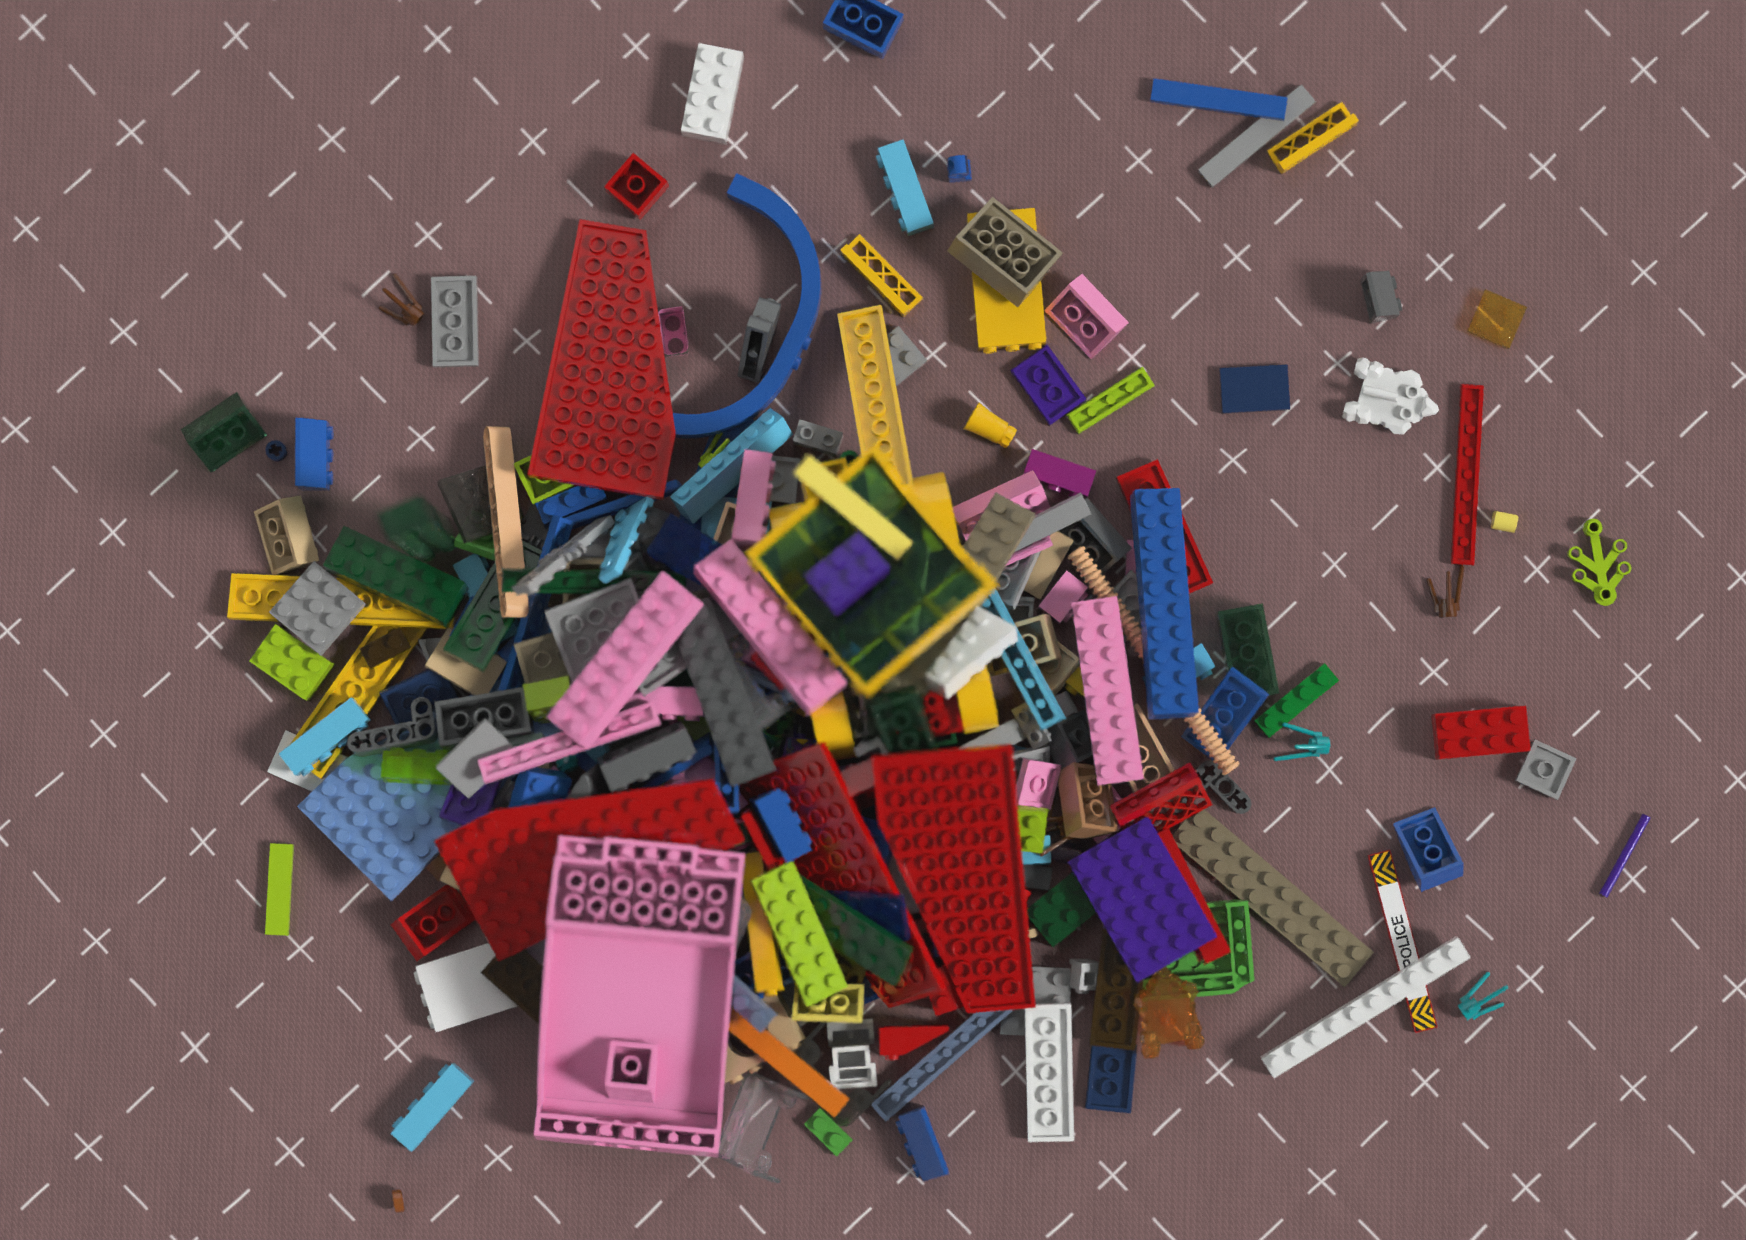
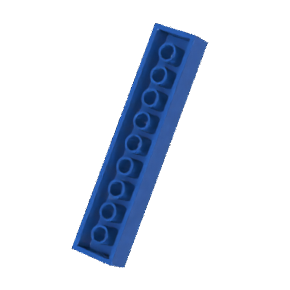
[1130,488,1199,719]

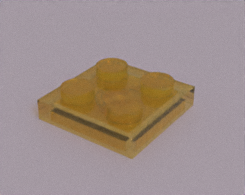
[1467,289,1527,349]

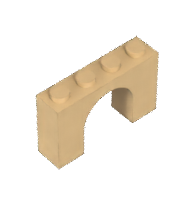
[725,991,806,1085]

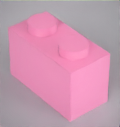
[1038,571,1088,624]

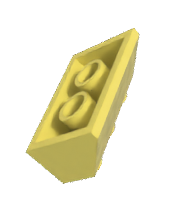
[792,984,864,1023]

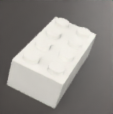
[681,43,744,144]

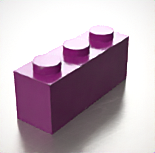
[1024,449,1096,498]

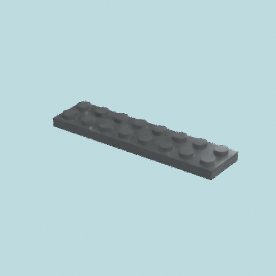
[677,597,776,787]

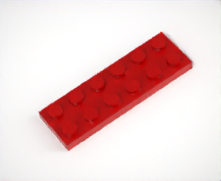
[1116,459,1213,594]

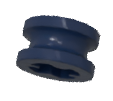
[265,440,287,461]

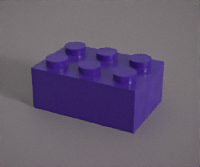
[804,532,890,617]

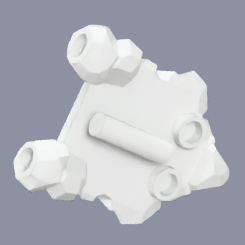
[1342,358,1439,434]

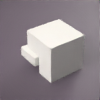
[829,1044,877,1089]

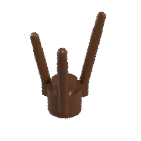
[379,273,425,327]
[1427,565,1464,618]
[1039,816,1075,856]

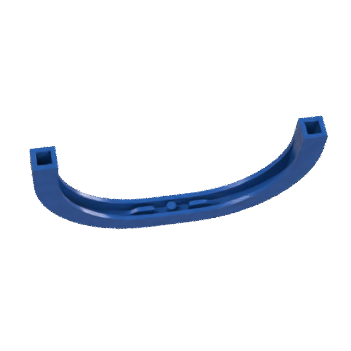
[673,173,821,439]

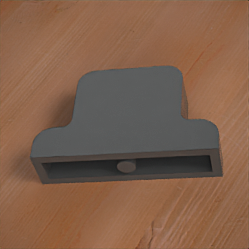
[737,297,781,383]

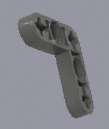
[1168,760,1251,814]

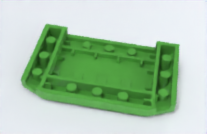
[1141,900,1254,1001]

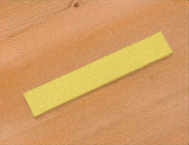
[793,455,912,560]

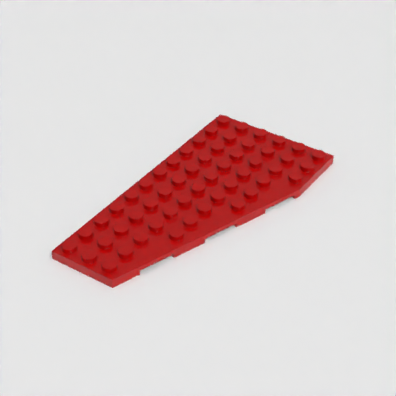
[528,219,676,500]
[734,741,946,1008]
[872,743,1036,1013]
[434,778,745,961]

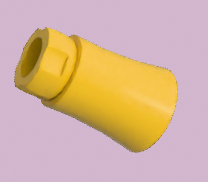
[963,402,1017,448]

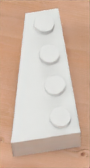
[926,606,1018,699]

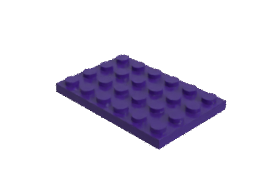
[1068,817,1217,982]

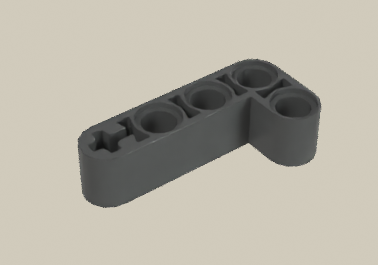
[347,697,439,757]

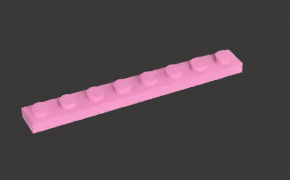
[478,701,661,784]

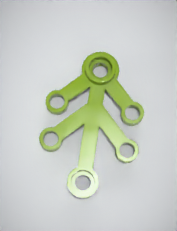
[1567,519,1631,606]

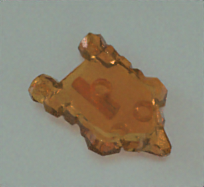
[1134,966,1205,1059]

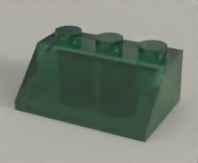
[181,392,267,473]

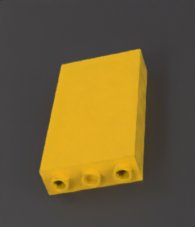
[967,208,1046,354]

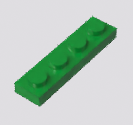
[1254,663,1339,738]

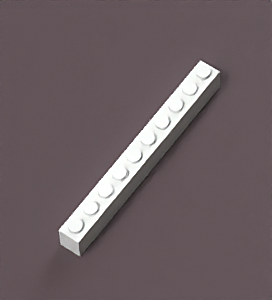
[1260,937,1471,1078]

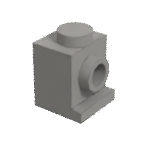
[1069,959,1099,994]

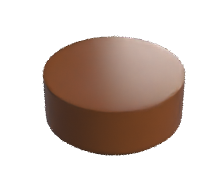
[392,1189,405,1213]

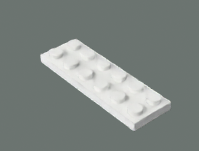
[1025,1003,1074,1142]

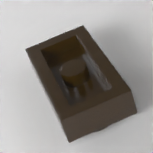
[360,627,412,669]

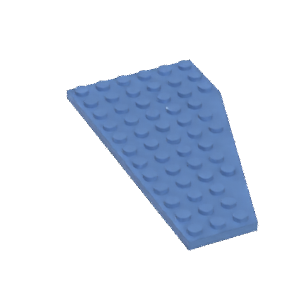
[297,679,563,901]

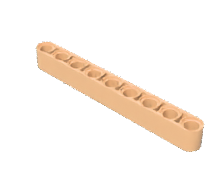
[483,426,529,618]

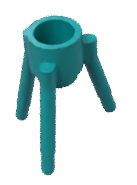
[1273,722,1330,761]
[1457,972,1508,1021]

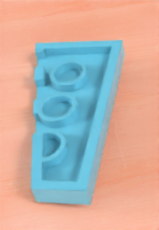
[599,497,654,584]

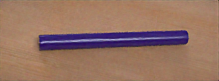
[1599,814,1651,898]

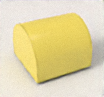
[1491,511,1518,533]

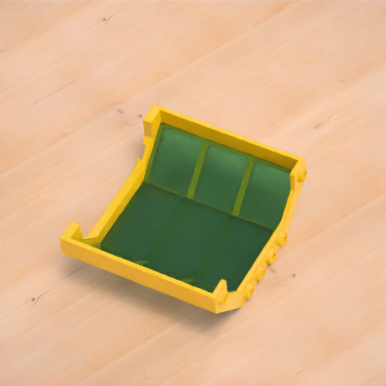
[746,444,998,697]

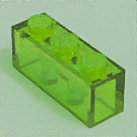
[380,748,451,785]

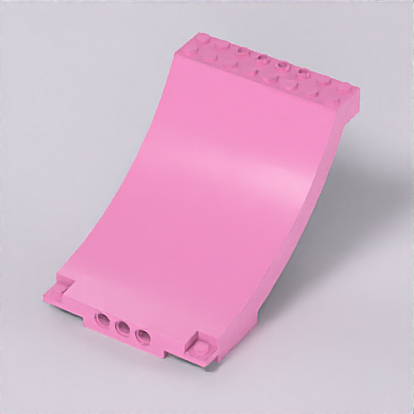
[534,836,745,1158]

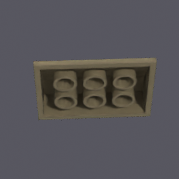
[947,197,1063,307]

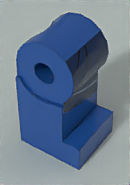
[947,155,972,183]

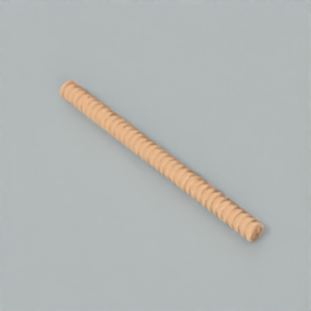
[1068,546,1239,775]

